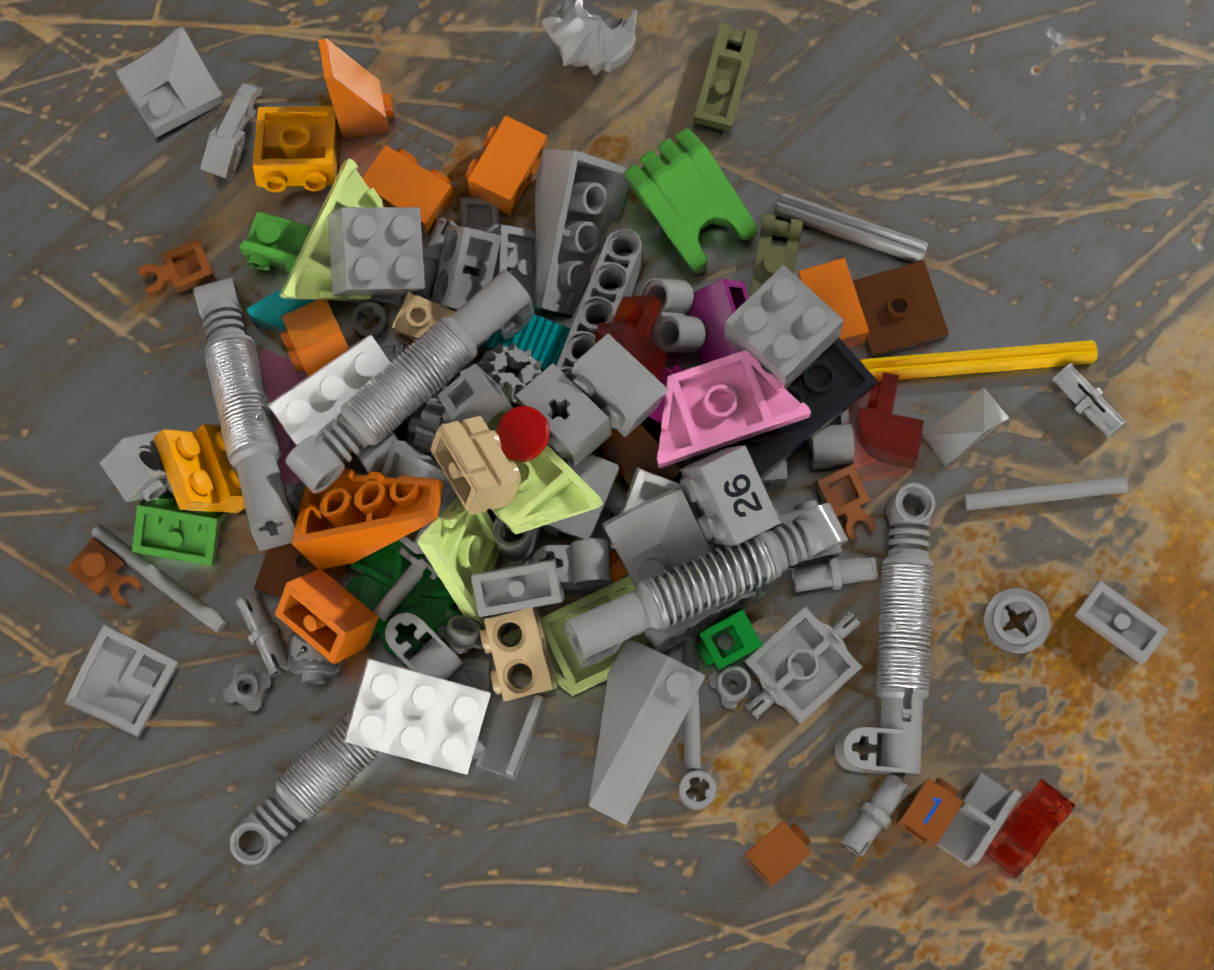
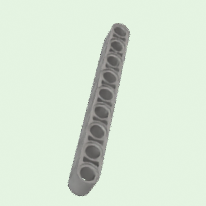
[493,228,644,562]

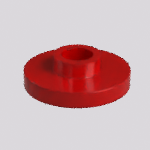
[496,406,550,462]

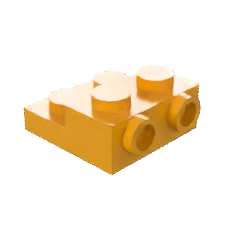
[253,106,338,193]
[153,424,245,513]

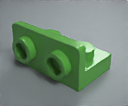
[239,211,312,276]
[132,493,226,566]

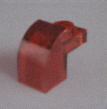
[595,295,668,380]
[855,372,924,469]
[984,778,1076,879]

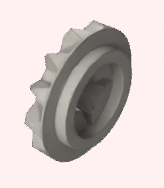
[479,343,542,403]
[983,588,1050,655]

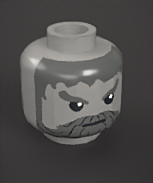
[288,631,342,684]

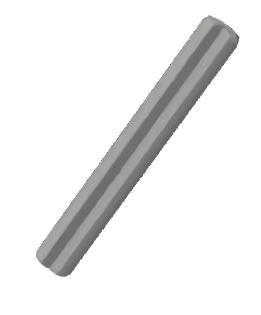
[775,193,928,263]

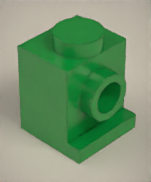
[695,609,763,670]

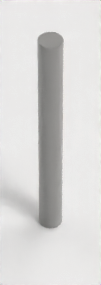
[963,476,1128,511]
[90,524,228,633]

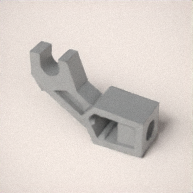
[200,83,263,178]

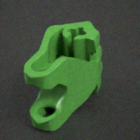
[623,128,758,275]

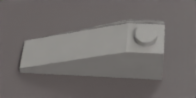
[535,148,629,316]
[588,638,706,825]

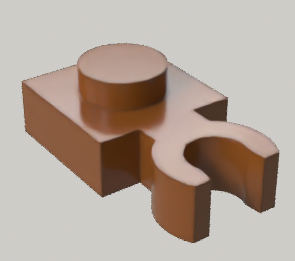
[137,239,215,298]
[814,464,876,542]
[66,538,144,608]

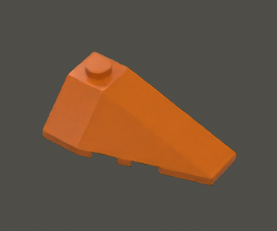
[318,39,395,140]
[291,468,444,569]

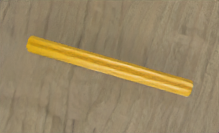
[860,340,1098,381]

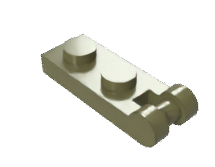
[693,22,759,132]
[749,214,803,298]

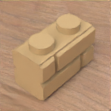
[430,416,521,515]

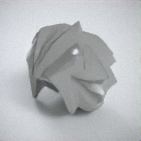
[540,0,637,76]

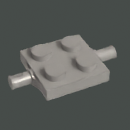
[744,606,862,725]

